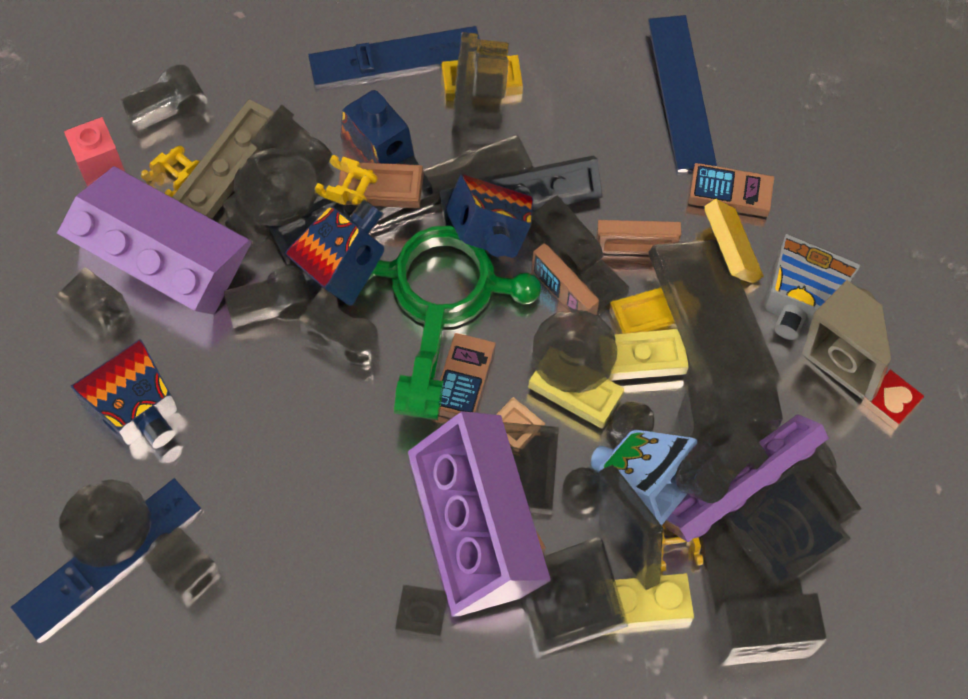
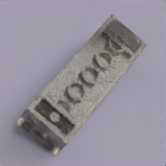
[678,378,827,666]

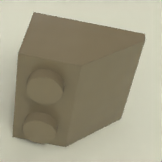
[802,280,891,401]

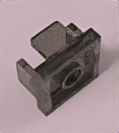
[452,32,509,131]

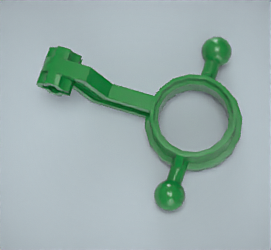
[367,226,542,420]

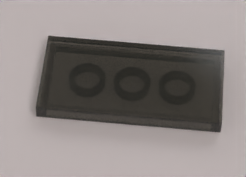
[648,240,783,399]

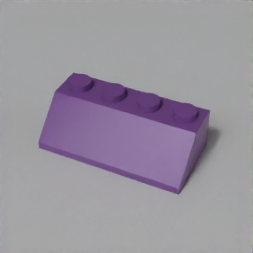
[57,166,252,315]
[408,411,551,616]

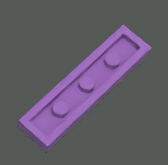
[664,414,829,542]

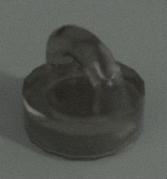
[607,401,655,442]
[562,467,605,514]

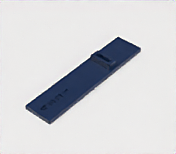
[648,15,717,173]
[308,26,484,89]
[10,478,202,642]

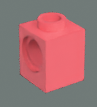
[64,117,125,187]

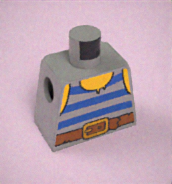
[765,234,860,340]

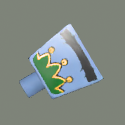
[591,430,706,528]

